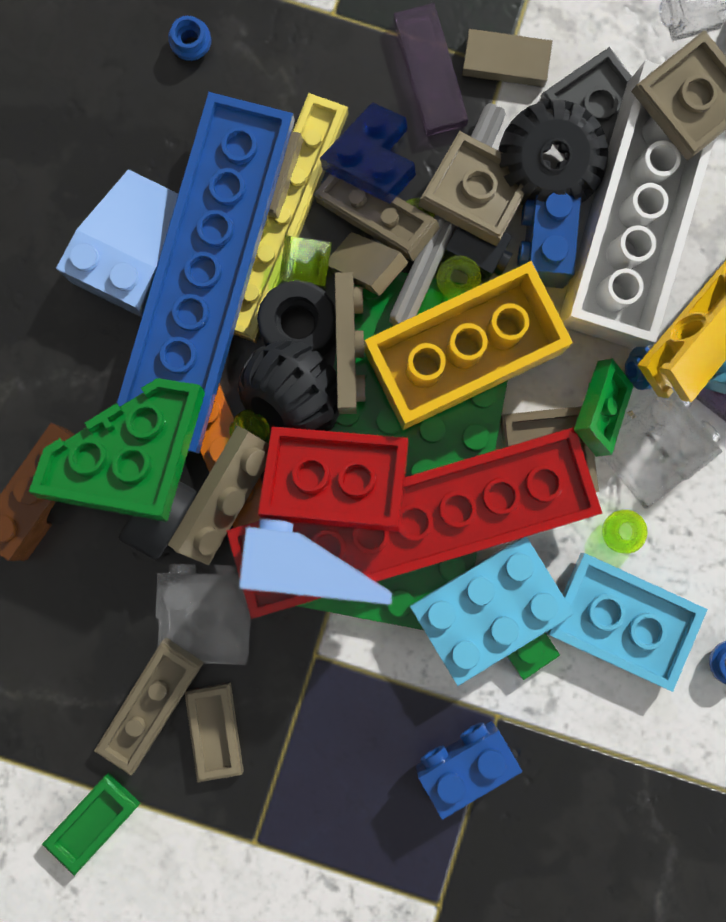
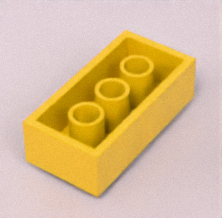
[364,261,573,430]

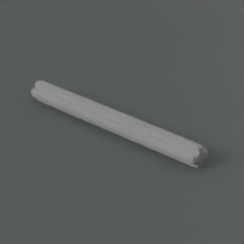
[389,103,506,326]

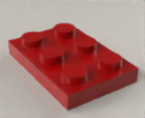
[258,426,408,532]

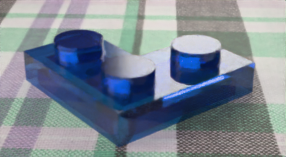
[320,102,416,204]

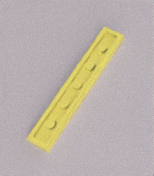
[233,93,348,343]

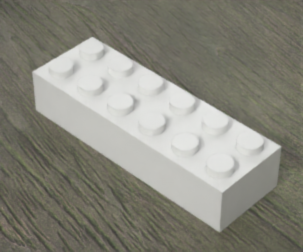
[559,60,715,349]

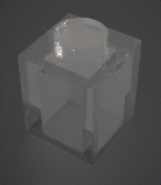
[659,0,726,41]

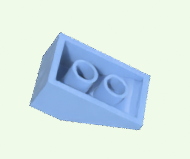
[56,170,178,317]
[239,519,392,604]

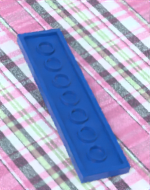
[117,92,295,454]

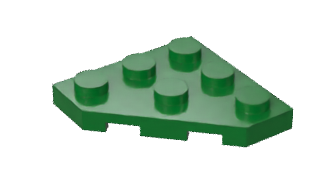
[29,378,205,522]

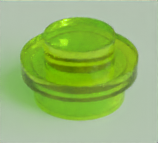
[229,409,270,444]

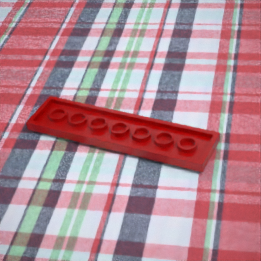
[226,427,603,619]

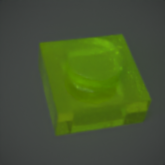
[279,235,331,286]

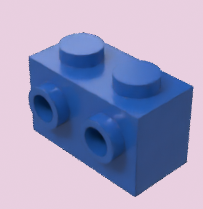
[517,193,581,289]
[416,721,523,820]

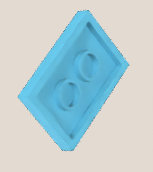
[410,537,574,686]
[546,553,708,692]

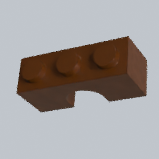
[0,422,75,561]

